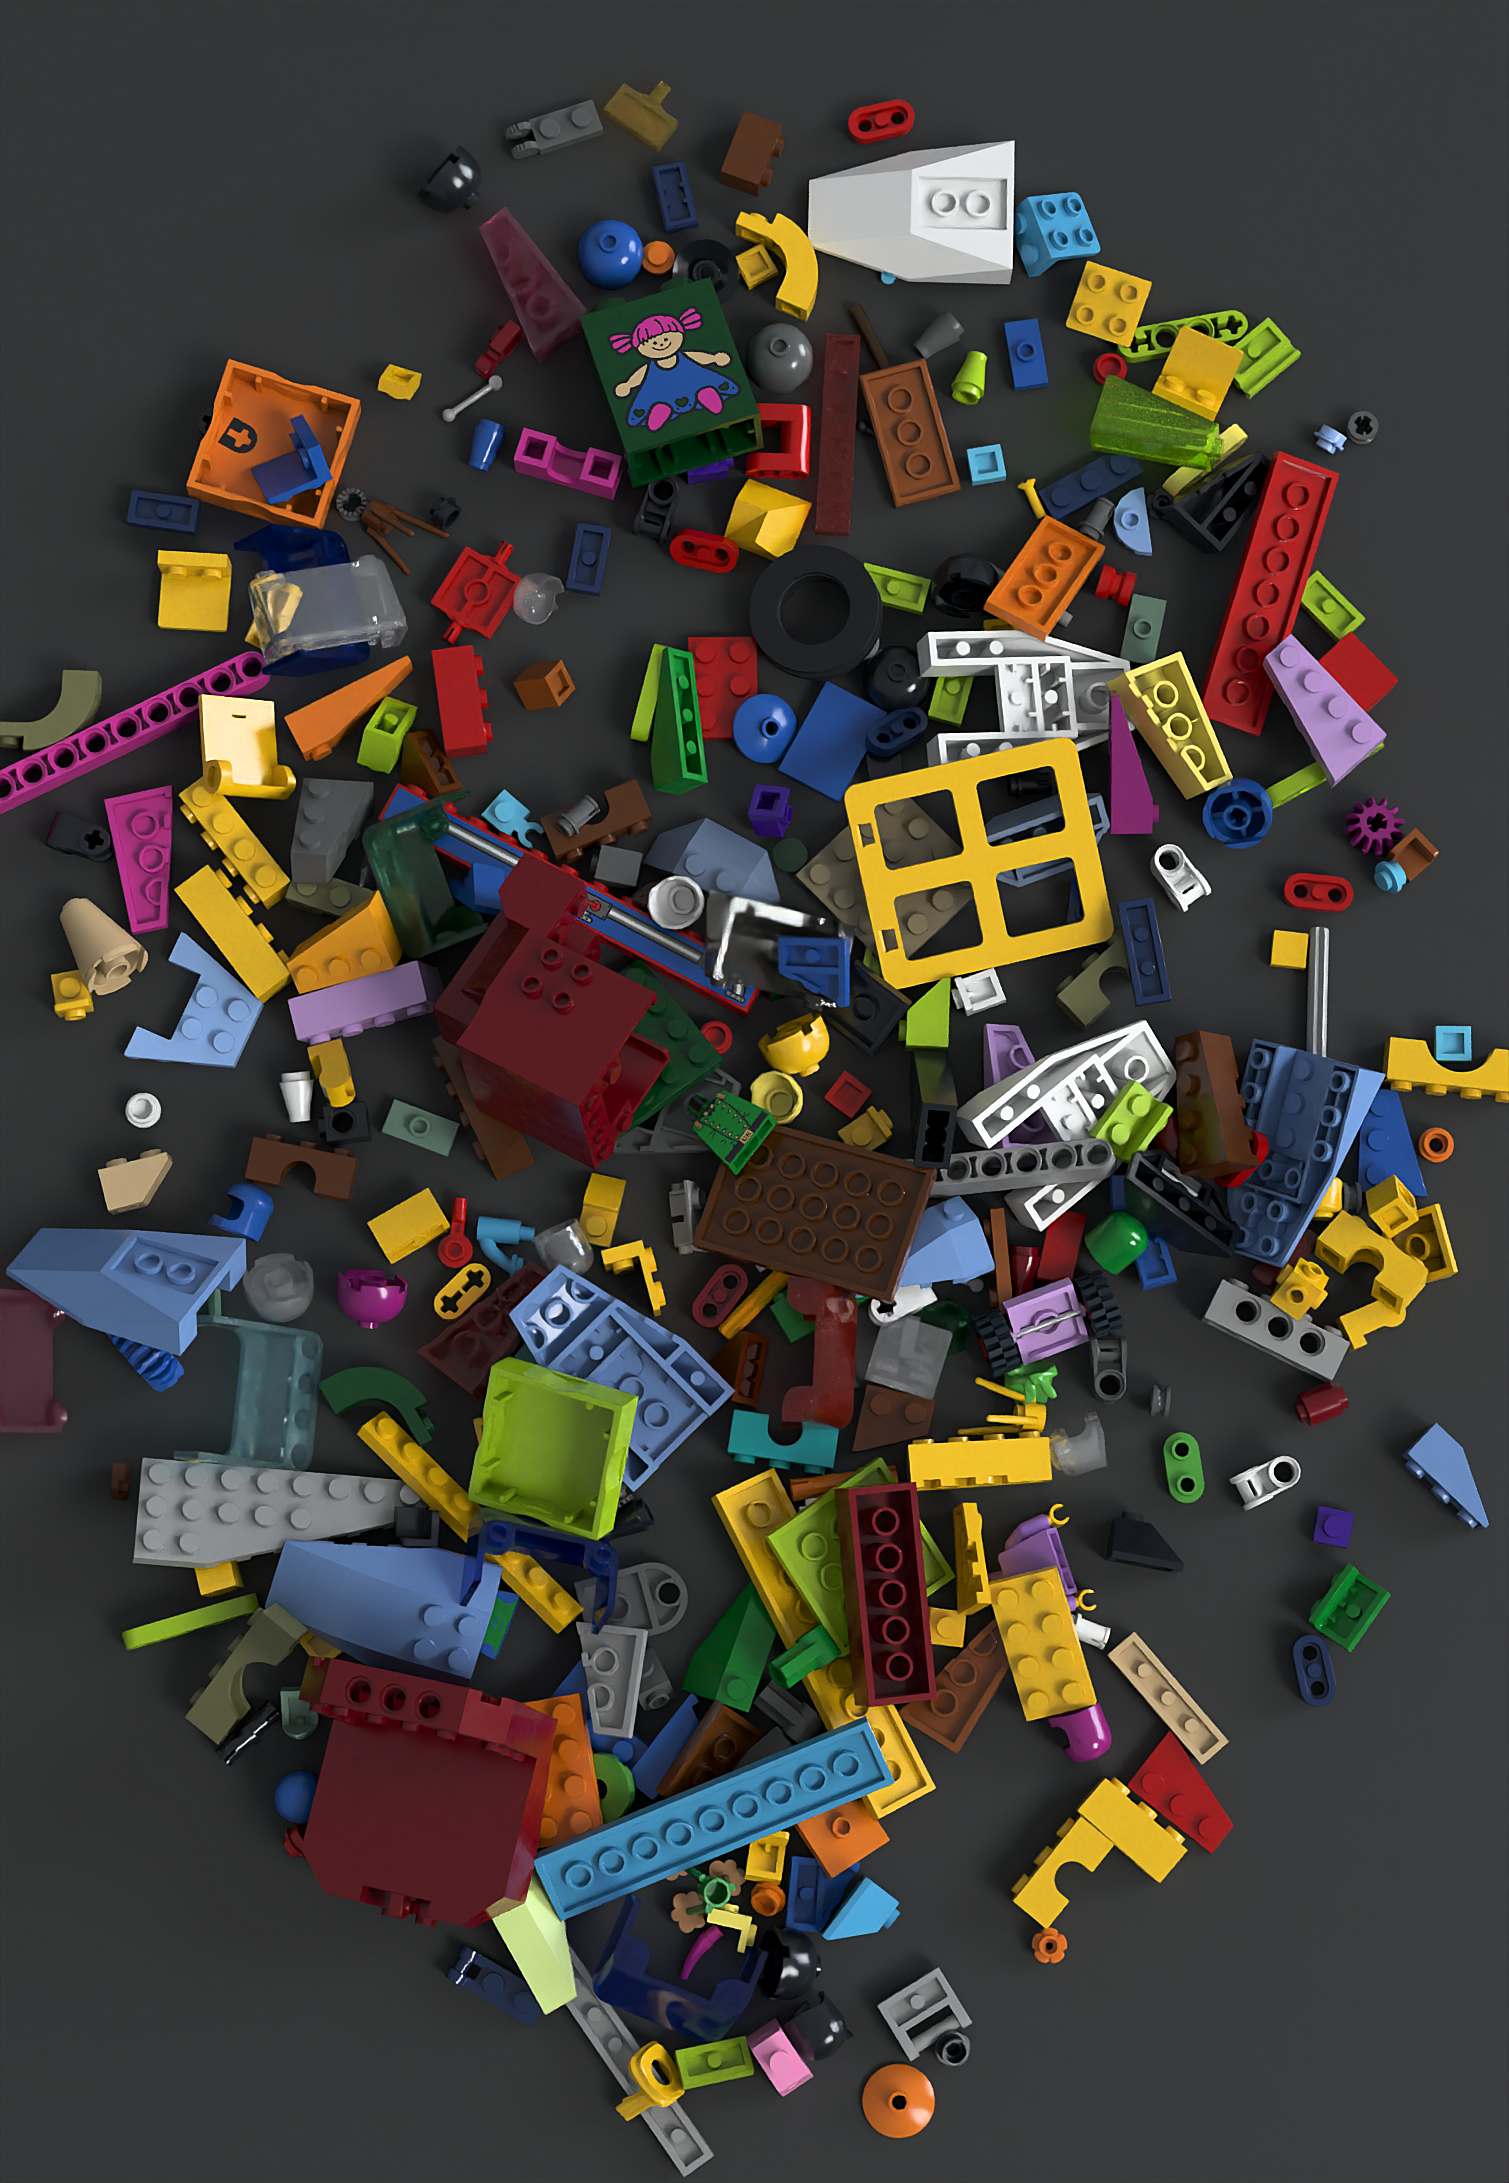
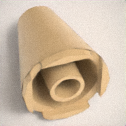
[60,898,148,995]

